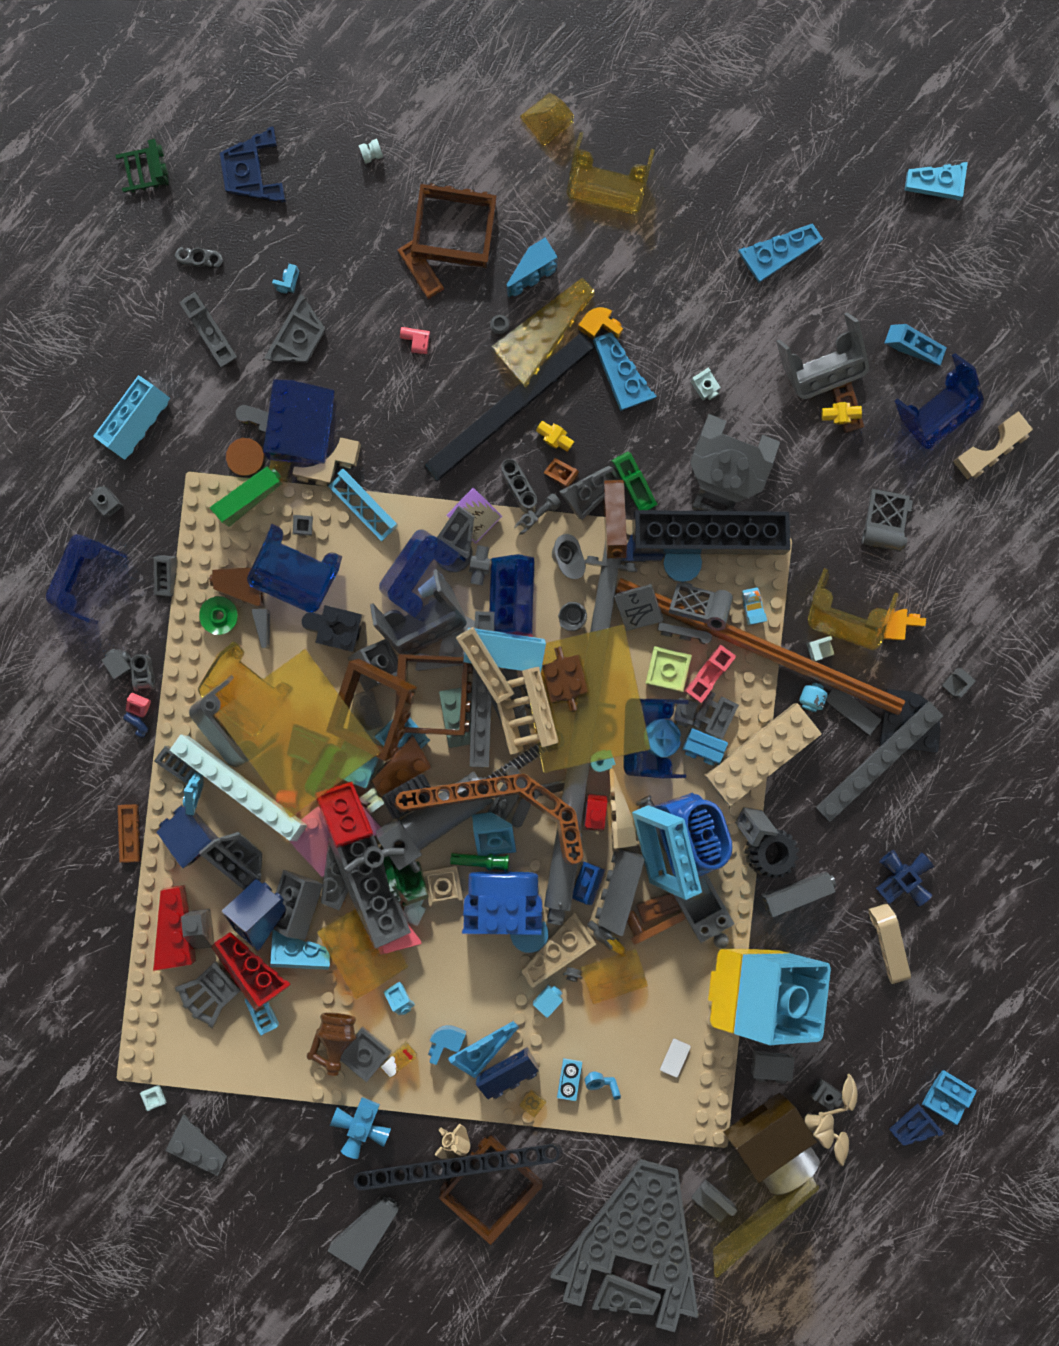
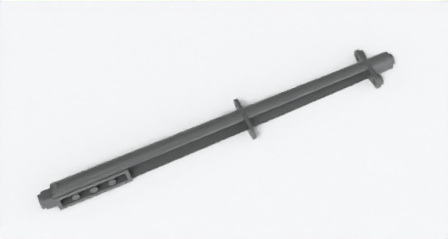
[544,540,638,925]

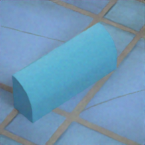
[463,628,546,673]

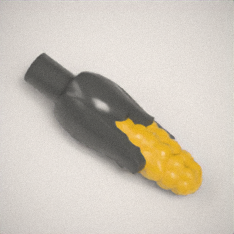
[587,920,625,955]

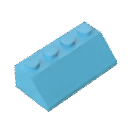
[94,375,170,459]

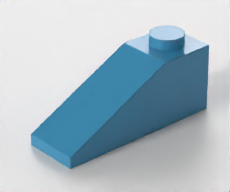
[885,324,946,366]

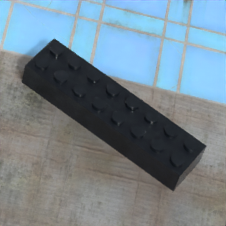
[632,510,791,555]

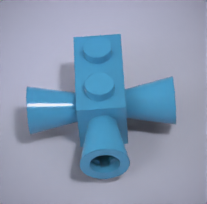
[330,1097,391,1159]

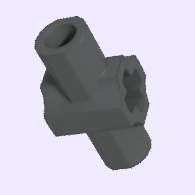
[469,545,491,586]

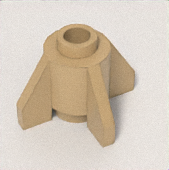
[435,1124,470,1159]

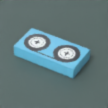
[557,1058,582,1101]

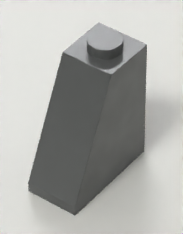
[181,909,214,949]

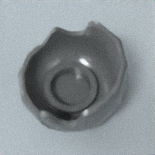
[558,602,587,631]

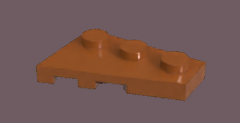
[371,734,432,796]

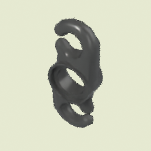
[175,247,223,268]

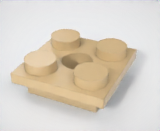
[423,865,463,906]

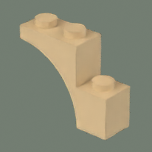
[293,438,361,487]

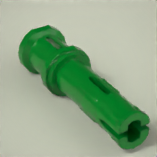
[450,853,509,872]

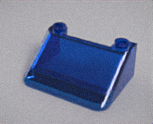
[247,524,342,613]

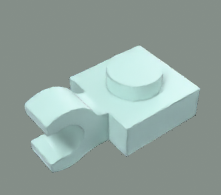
[403,900,426,926]

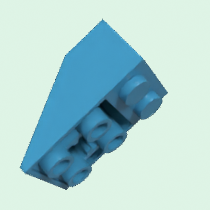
[506,237,558,297]

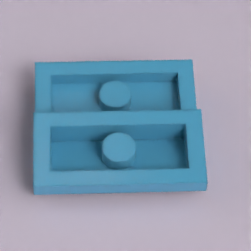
[922,1070,977,1125]

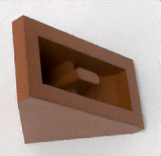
[544,458,579,489]

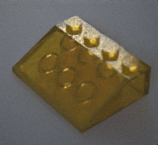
[317,908,408,1000]

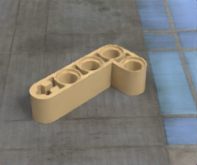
[868,904,911,984]

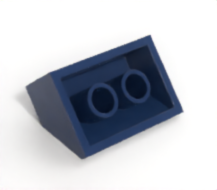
[476,1047,539,1100]

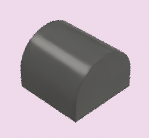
[292,515,313,536]

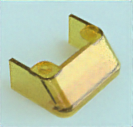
[567,132,655,214]
[808,568,899,650]

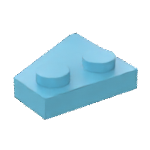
[183,772,204,815]

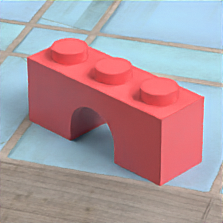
[684,645,736,703]

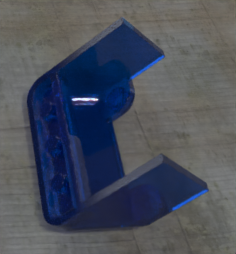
[894,353,984,449]
[46,534,128,624]
[623,698,689,778]

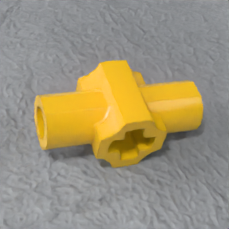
[821,402,862,425]
[536,421,574,452]

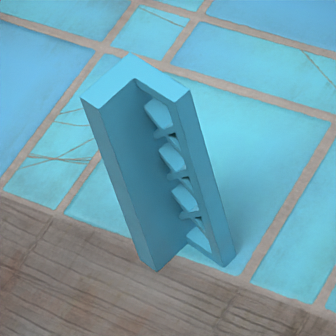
[328,469,398,541]

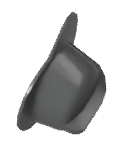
[552,534,586,579]

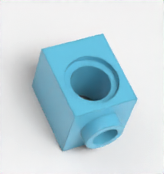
[533,984,563,1018]

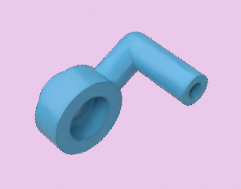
[584,1071,621,1100]

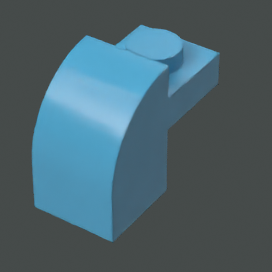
[428,1025,466,1065]

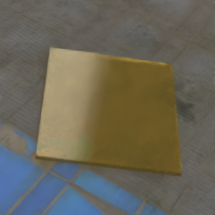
[530,625,651,773]
[215,649,380,818]
[713,1175,819,1278]

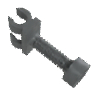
[514,494,561,535]

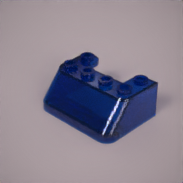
[379,529,466,622]

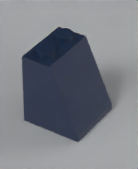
[156,805,219,868]
[222,879,286,951]

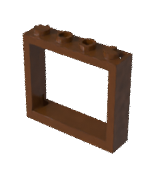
[411,183,497,268]
[395,654,473,736]
[327,658,418,761]
[439,1135,543,1245]

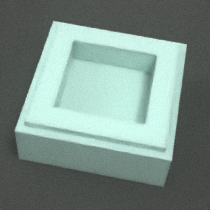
[140,1085,166,1111]

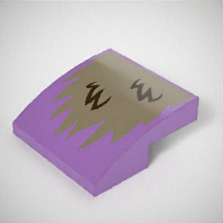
[446,488,502,544]

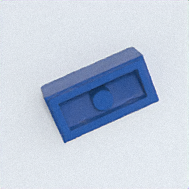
[572,862,605,905]

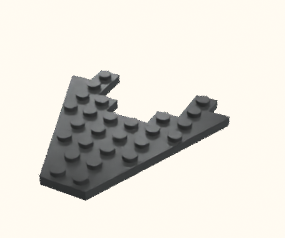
[550,1159,698,1332]

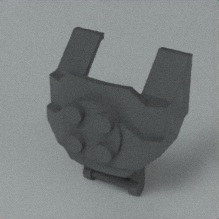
[690,414,780,511]

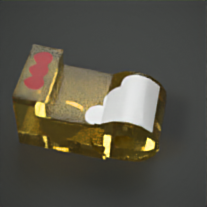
[380,1041,417,1079]

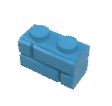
[682,728,728,766]

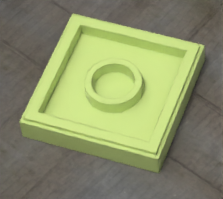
[645,646,692,693]

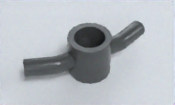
[344,846,404,873]

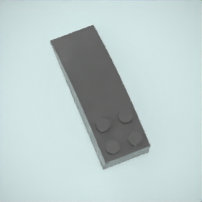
[327,835,411,948]

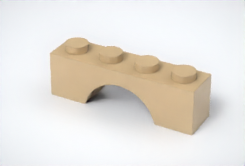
[953,411,1033,479]

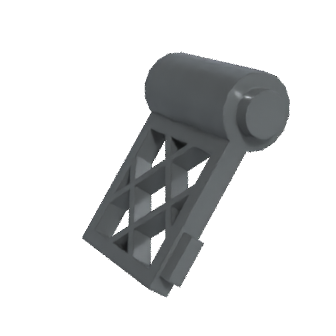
[862,489,913,552]
[669,582,733,631]

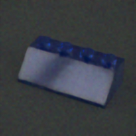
[489,554,535,635]

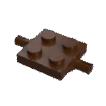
[542,646,589,712]

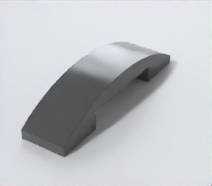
[179,292,237,368]

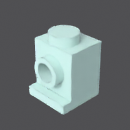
[691,367,721,400]

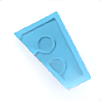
[905,162,968,200]

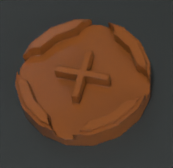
[226,438,265,476]

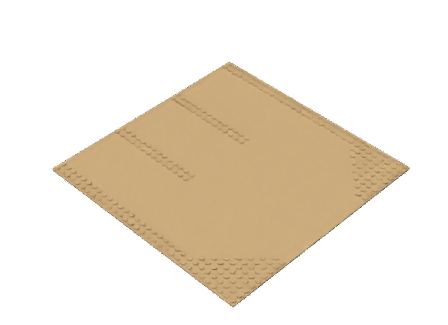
[117,472,792,1148]

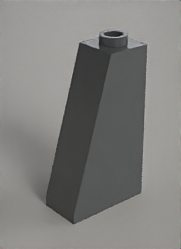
[761,872,836,917]
[328,1196,399,1272]

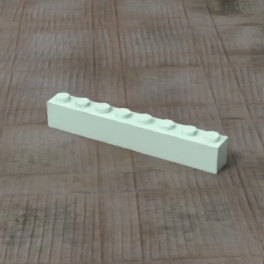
[170,734,308,841]

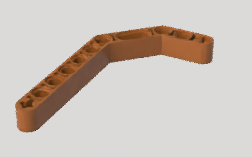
[395,774,583,865]

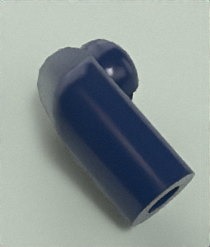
[123,712,148,738]

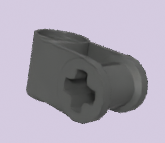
[130,654,155,692]

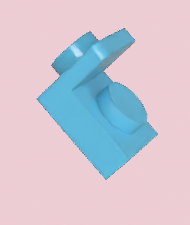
[272,264,299,294]
[383,982,415,1015]

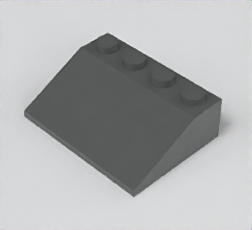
[595,848,645,936]

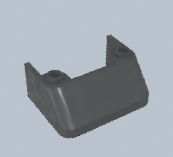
[776,312,869,399]
[370,569,467,655]
[189,675,280,767]

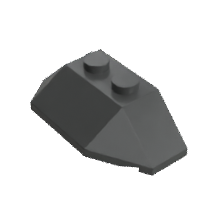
[199,832,262,890]

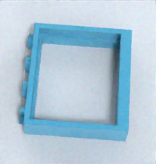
[632,805,702,900]

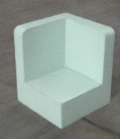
[806,636,834,661]

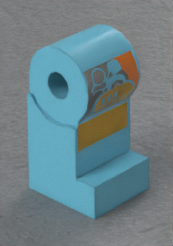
[742,587,767,626]

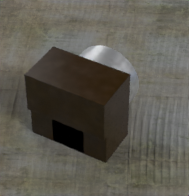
[723,1092,820,1194]

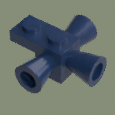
[875,850,934,907]

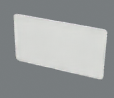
[660,1039,691,1077]

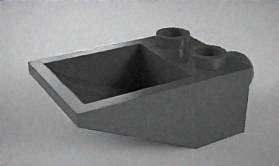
[673,874,735,949]

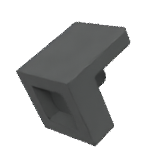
[942,668,975,698]

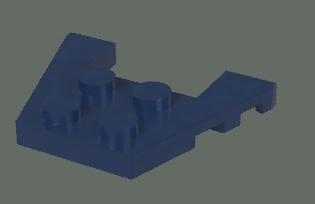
[220,126,286,202]

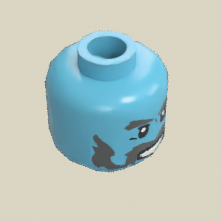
[800,683,828,712]

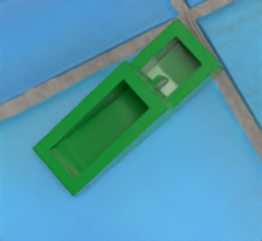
[611,452,657,510]

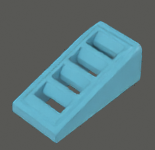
[244,998,280,1035]

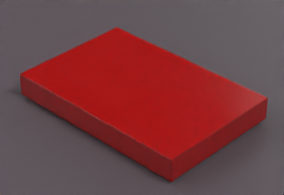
[315,782,373,848]

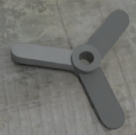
[505,765,565,828]

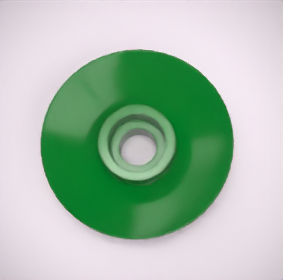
[199,596,238,635]

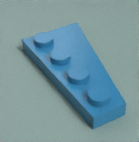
[593,332,657,411]

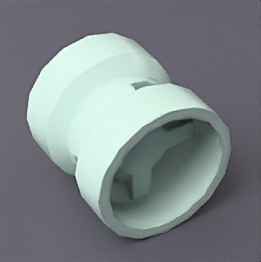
[359,139,383,164]
[359,787,384,814]

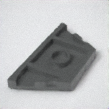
[265,295,326,363]

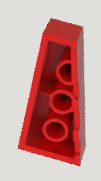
[153,885,197,971]
[211,932,291,1011]

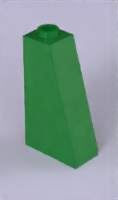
[209,466,282,527]

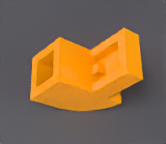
[578,307,623,340]
[881,609,926,641]

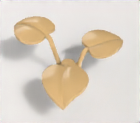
[805,1074,858,1166]

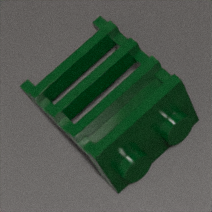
[115,139,169,193]
[383,856,429,907]

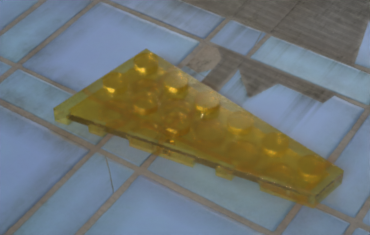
[492,277,595,388]

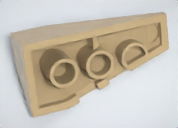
[609,768,639,848]

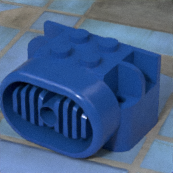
[652,793,733,877]
[462,871,543,935]

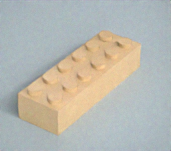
[704,703,822,806]

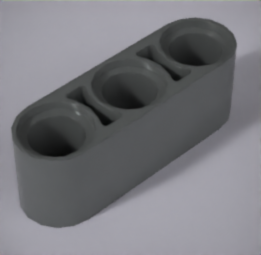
[501,459,537,513]

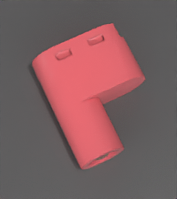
[400,327,430,354]

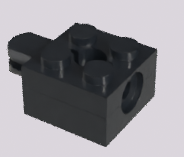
[302,605,365,653]

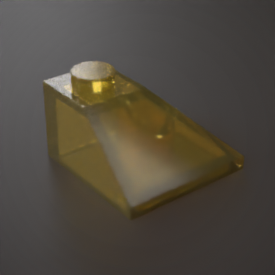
[520,92,574,146]

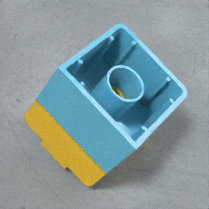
[708,949,831,1045]

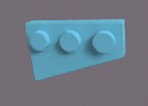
[270,929,330,970]

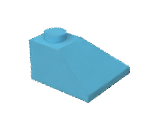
[472,812,516,856]

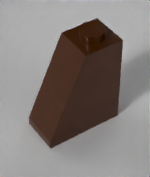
[209,567,264,607]

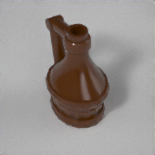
[307,1013,357,1076]

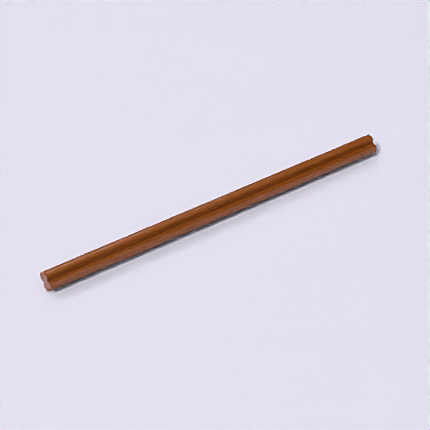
[615,578,905,715]

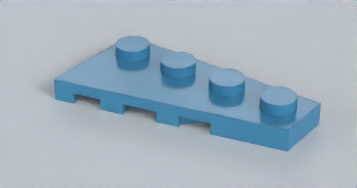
[738,223,823,283]

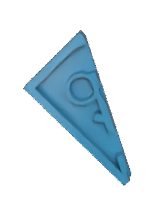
[448,1021,519,1078]

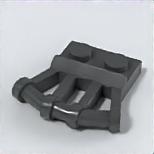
[175,961,241,1029]

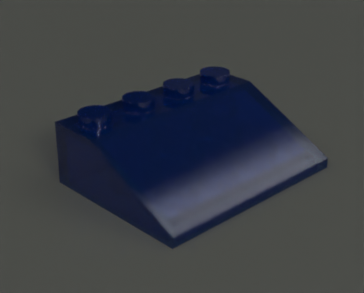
[263,379,335,464]

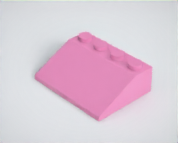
[290,803,381,877]

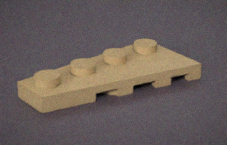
[521,911,596,988]

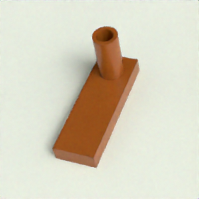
[627,910,686,945]

